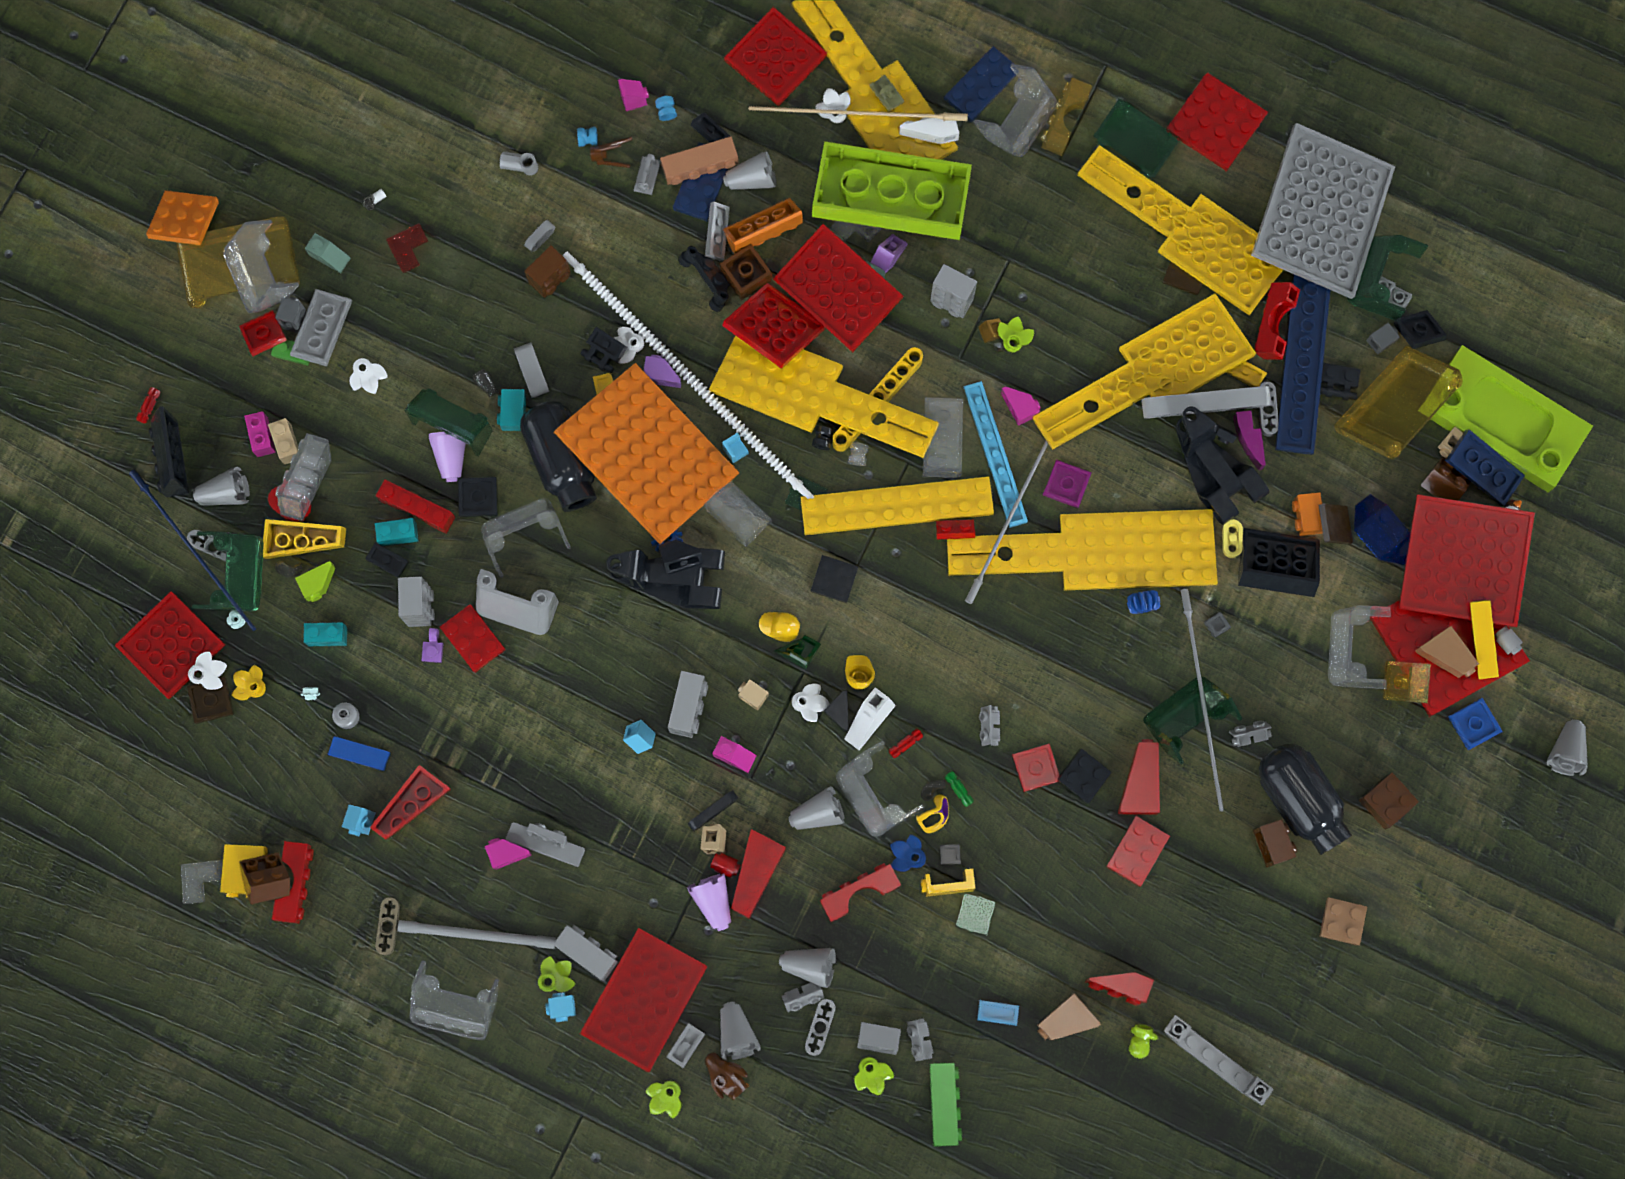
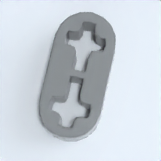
[525,220,555,252]

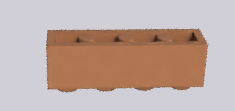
[660,137,739,185]

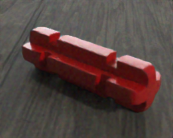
[136,387,160,424]
[889,729,923,758]

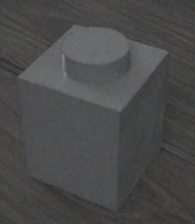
[1366,323,1400,355]

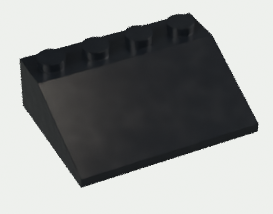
[149,406,189,498]
[1238,528,1320,597]

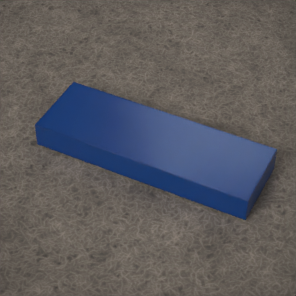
[328,736,390,771]

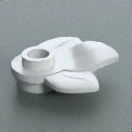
[816,88,851,123]
[614,327,644,364]
[350,358,388,394]
[188,652,227,690]
[792,684,830,722]

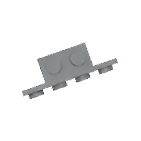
[506,822,585,867]

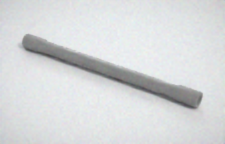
[398,920,556,949]

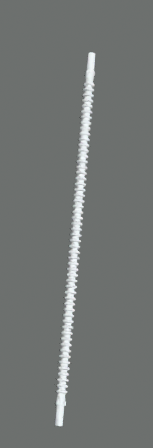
[563,252,814,499]

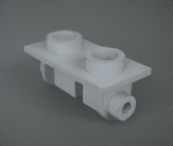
[634,154,661,195]
[979,705,1000,746]
[1229,721,1272,747]
[782,983,824,1012]
[907,1018,934,1061]

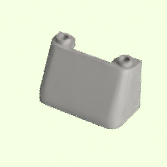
[476,569,559,635]

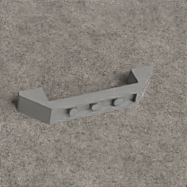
[1163,1015,1274,1106]

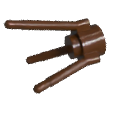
[590,137,633,168]

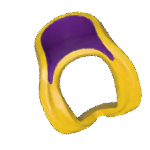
[916,794,949,833]

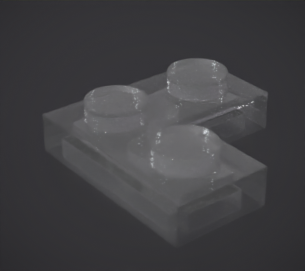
[830,221,881,242]
[181,860,222,904]

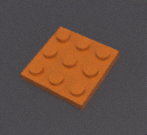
[146,190,219,245]

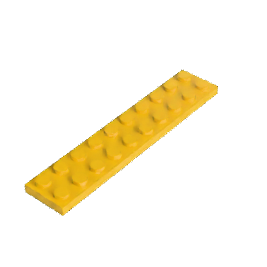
[801,477,994,535]

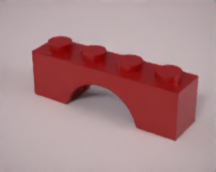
[1255,282,1300,360]
[376,479,455,534]
[272,841,314,924]
[820,863,901,922]

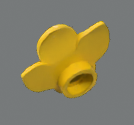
[231,665,266,701]

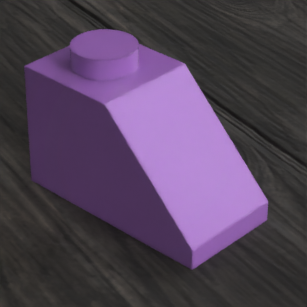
[870,234,908,273]
[644,355,681,388]

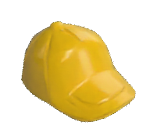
[759,612,800,642]
[845,655,875,690]

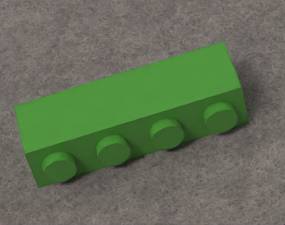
[929,1063,962,1146]

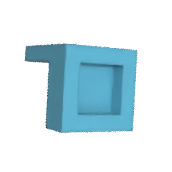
[722,433,749,463]
[623,720,656,754]

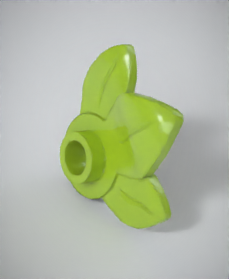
[997,317,1034,352]
[538,956,575,993]
[854,1057,894,1095]
[646,1081,681,1118]

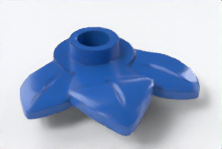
[891,835,926,872]

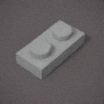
[667,1023,705,1068]

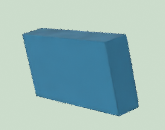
[977,1000,1019,1026]

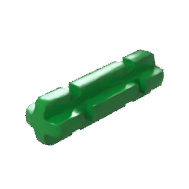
[945,771,974,807]

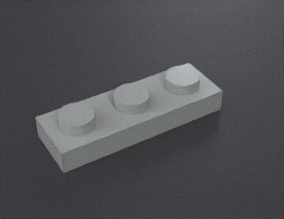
[705,202,730,261]

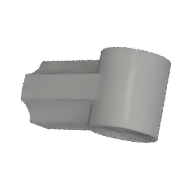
[500,152,538,175]

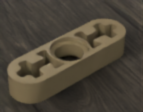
[375,897,400,955]

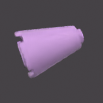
[429,431,467,482]
[687,874,731,931]

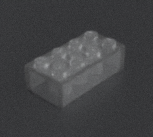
[922,397,963,478]
[276,433,332,521]

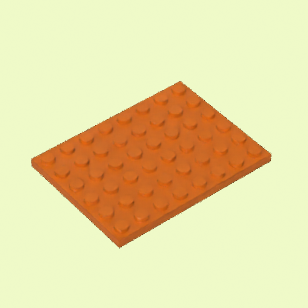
[554,363,739,544]

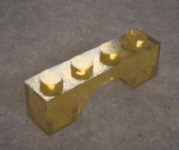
[1041,78,1092,156]

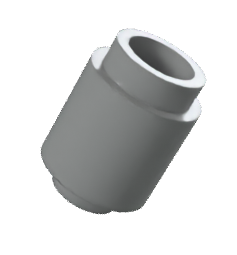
[1494,626,1523,655]

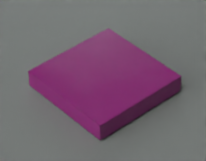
[1043,460,1091,508]

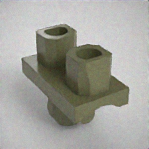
[870,75,904,112]

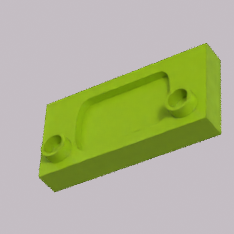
[812,142,972,240]
[1418,345,1593,493]

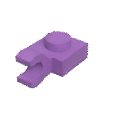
[422,628,444,663]

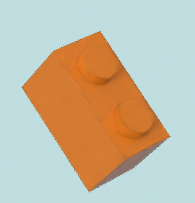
[1292,492,1323,536]

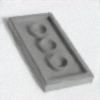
[290,289,352,366]

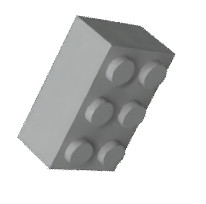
[930,264,977,318]
[398,577,435,627]
[668,671,708,738]
[553,925,618,982]

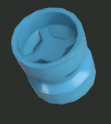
[655,96,677,121]
[577,127,598,147]

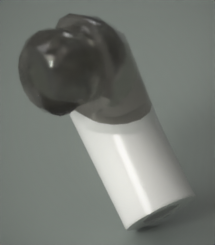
[362,189,387,210]

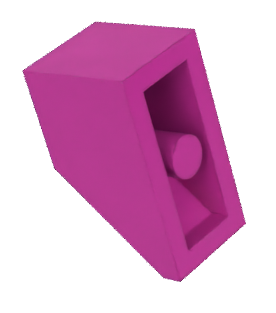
[618,79,649,111]
[1001,387,1041,426]
[712,736,757,773]
[485,838,532,870]

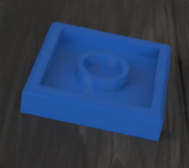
[1448,698,1503,750]

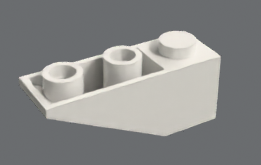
[899,118,959,144]
[845,688,896,750]

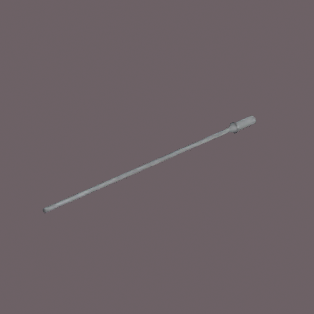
[965,426,1057,604]
[1181,589,1224,811]

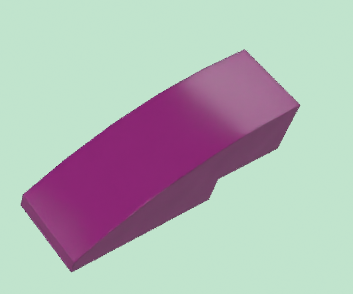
[1233,411,1266,470]

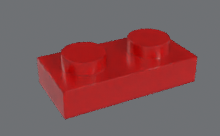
[936,520,975,539]

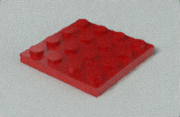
[724,7,827,106]
[1166,73,1268,171]
[722,283,825,369]
[115,591,225,699]

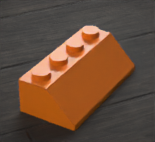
[723,198,803,254]

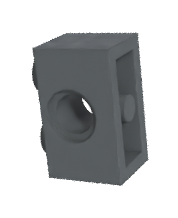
[275,297,307,333]

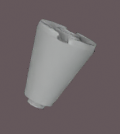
[723,151,776,190]
[193,467,250,505]
[1547,719,1588,776]
[788,786,845,830]
[779,948,836,988]
[720,1002,761,1060]

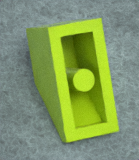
[295,561,335,602]

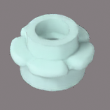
[227,610,246,629]
[301,687,320,700]

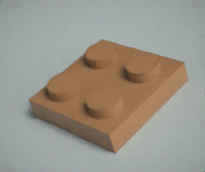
[1320,897,1367,946]

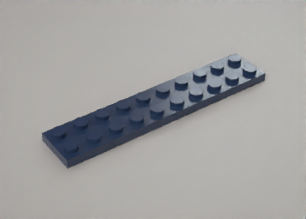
[1275,274,1330,455]

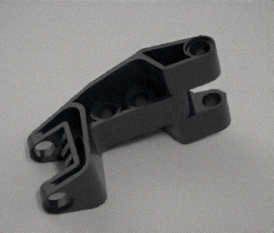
[1176,406,1270,525]
[606,548,725,609]

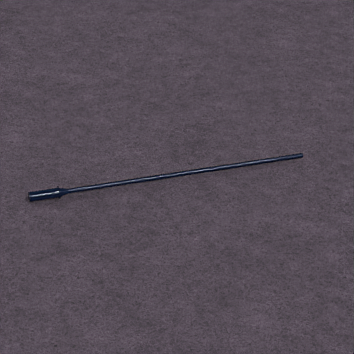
[129,469,256,631]

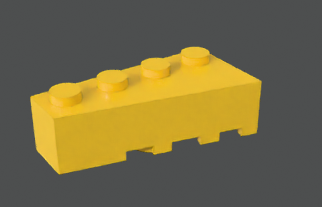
[261,519,346,559]

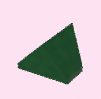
[774,635,821,670]

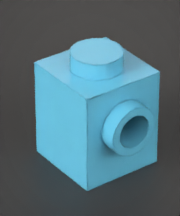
[342,805,376,836]
[546,993,576,1022]

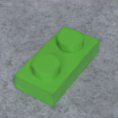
[271,340,310,366]

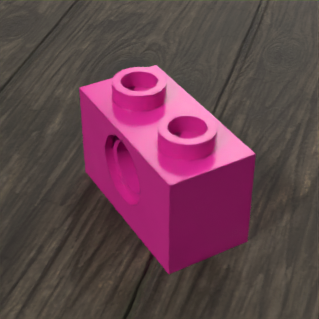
[244,411,276,457]

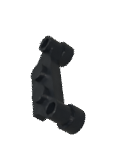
[678,246,730,312]

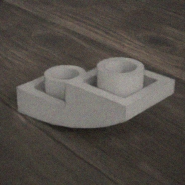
[1369,275,1412,312]

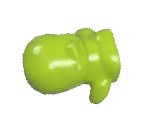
[1129,1024,1158,1058]

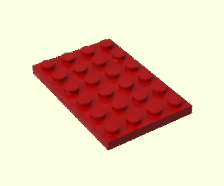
[773,224,904,352]
[580,928,708,1073]

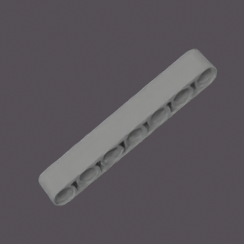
[1141,386,1272,418]

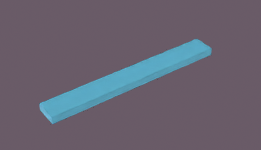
[964,381,1028,528]

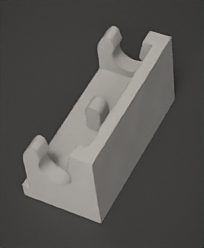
[857,1022,901,1055]

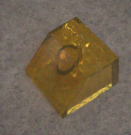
[1383,661,1431,703]

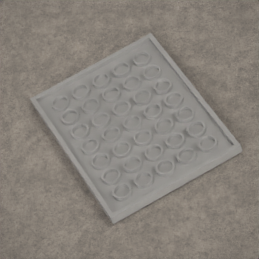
[1251,123,1395,299]

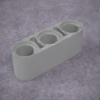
[514,342,549,398]

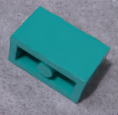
[497,389,526,431]
[375,518,419,547]
[304,623,347,646]

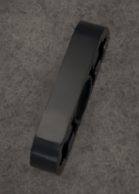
[688,790,739,832]

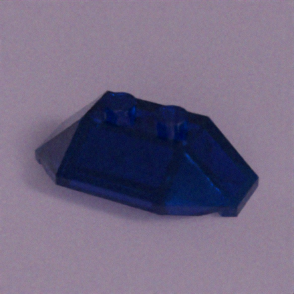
[1354,494,1410,565]

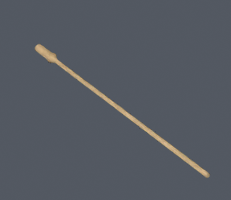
[749,106,968,121]

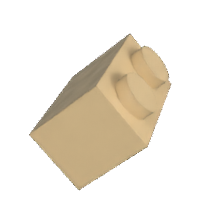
[268,418,302,465]

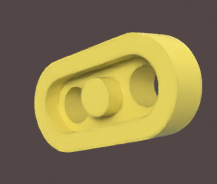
[1222,519,1243,558]

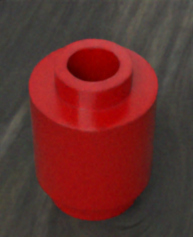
[710,853,741,878]

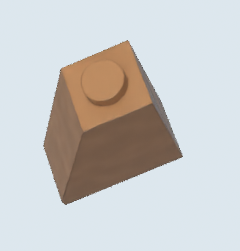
[1415,626,1479,678]
[1037,993,1101,1040]

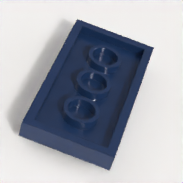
[944,46,1020,122]
[673,142,728,222]
[1445,430,1525,506]

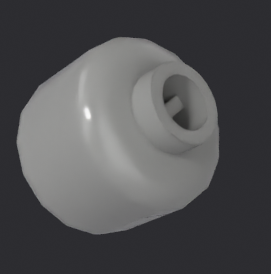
[332,702,359,729]

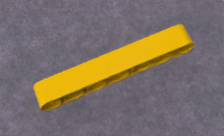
[832,347,923,452]

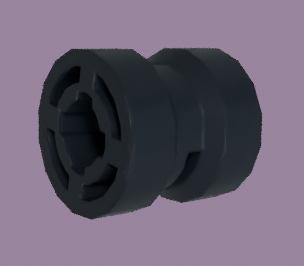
[812,426,835,450]

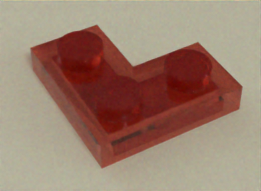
[386,223,428,273]

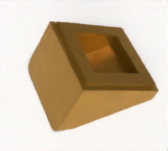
[978,318,1001,343]

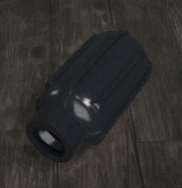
[520,401,597,512]
[1259,744,1352,855]

